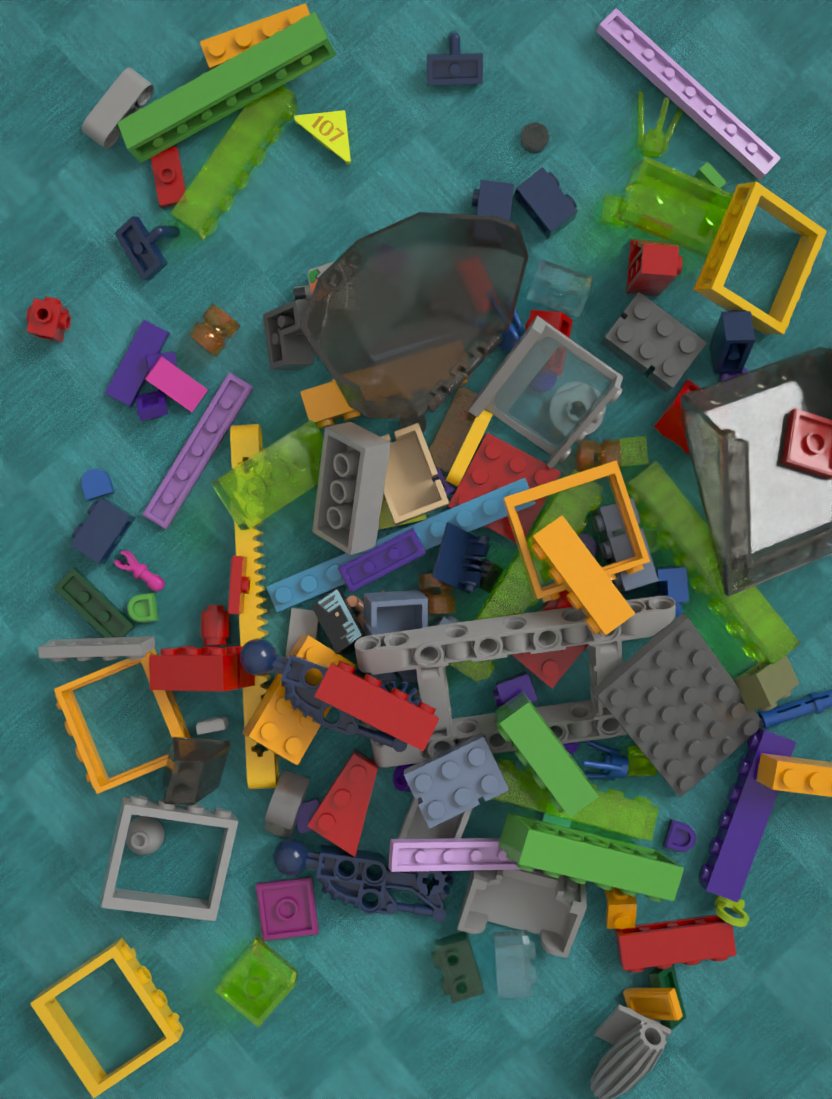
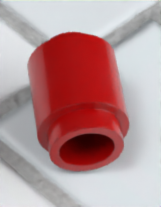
[201,605,229,645]

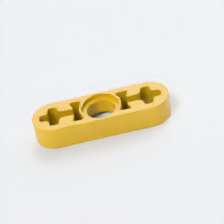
[445,410,493,487]

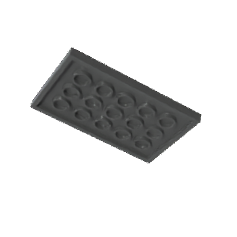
[592,613,764,798]

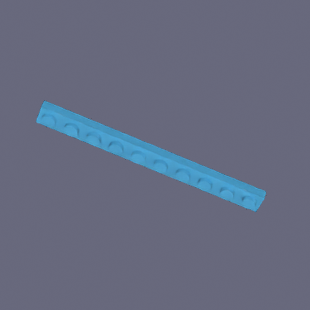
[266,477,536,612]

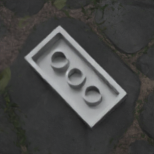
[312,422,391,555]

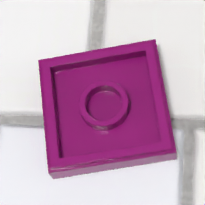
[256,876,319,941]

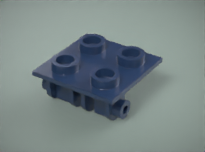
[432,522,491,594]

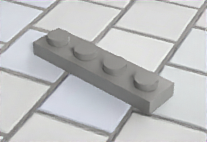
[38,636,155,662]

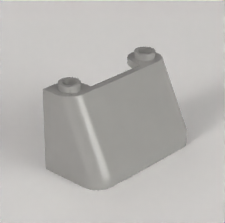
[457,869,587,958]

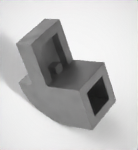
[264,770,310,839]

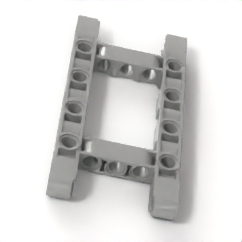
[354,596,676,767]

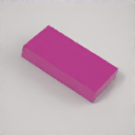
[144,356,208,412]

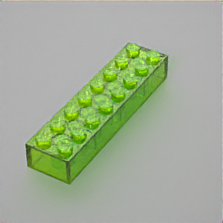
[624,461,801,665]
[449,469,604,683]

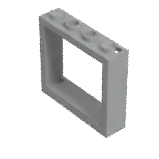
[99,795,238,921]

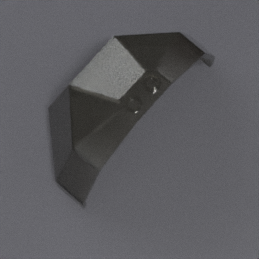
[300,212,529,419]

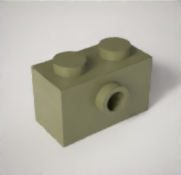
[734,653,800,712]

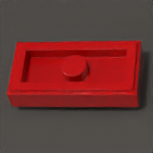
[151,146,188,208]
[228,556,250,614]

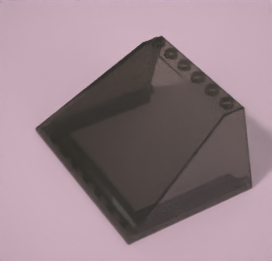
[681,347,832,597]

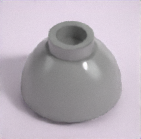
[125,816,164,855]

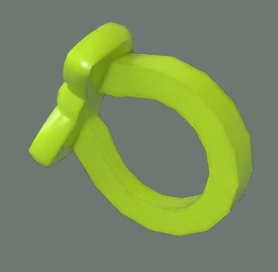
[714,895,749,927]

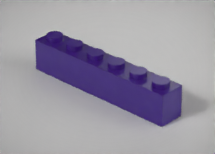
[699,728,797,902]

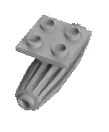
[590,1004,671,1099]

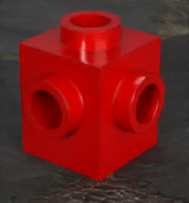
[26,296,71,343]

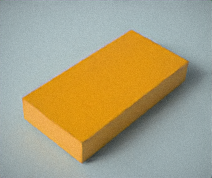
[623,987,683,1021]

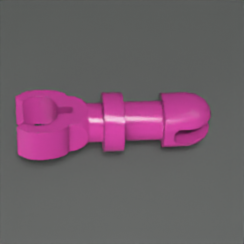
[114,550,165,591]

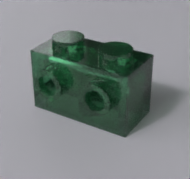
[431,931,485,1004]

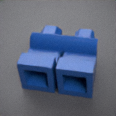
[651,565,689,618]

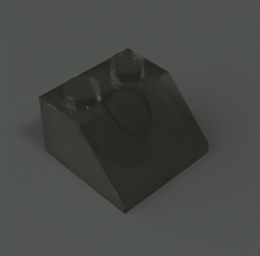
[163,737,231,805]

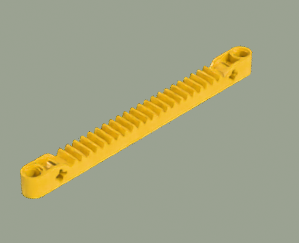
[230,424,279,789]

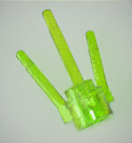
[636,91,683,158]

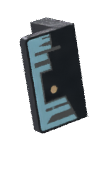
[311,588,365,655]

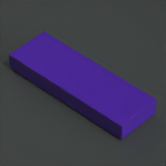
[105,319,170,407]
[338,528,426,593]

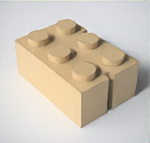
[381,423,449,526]

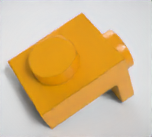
[604,887,637,929]

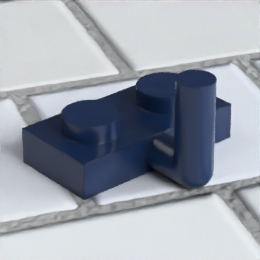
[427,30,483,85]
[114,216,180,280]

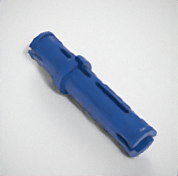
[759,689,832,729]

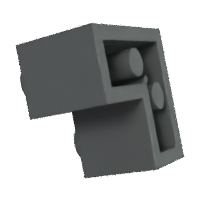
[263,300,327,370]

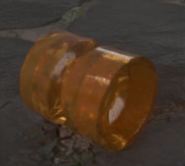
[188,303,241,357]
[576,439,621,473]
[418,574,456,614]

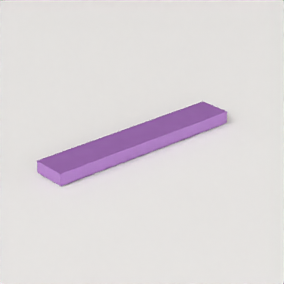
[142,372,254,530]

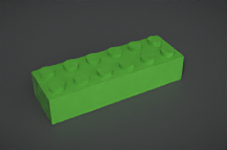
[498,812,684,902]

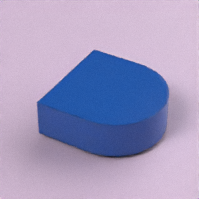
[81,469,115,501]

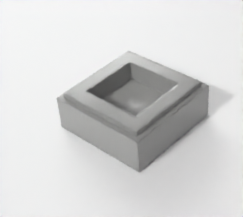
[196,715,230,735]

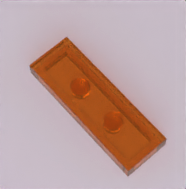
[429,386,478,473]

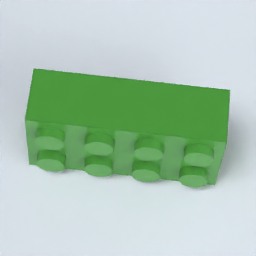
[495,691,599,818]

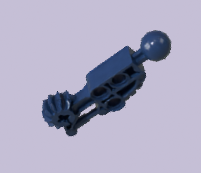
[239,638,422,752]
[273,839,454,922]

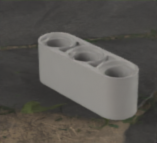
[82,67,154,150]

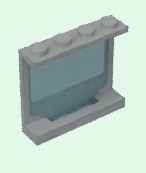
[469,316,623,469]

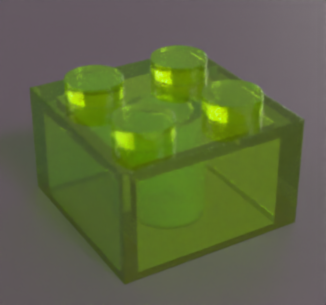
[215,936,299,1027]

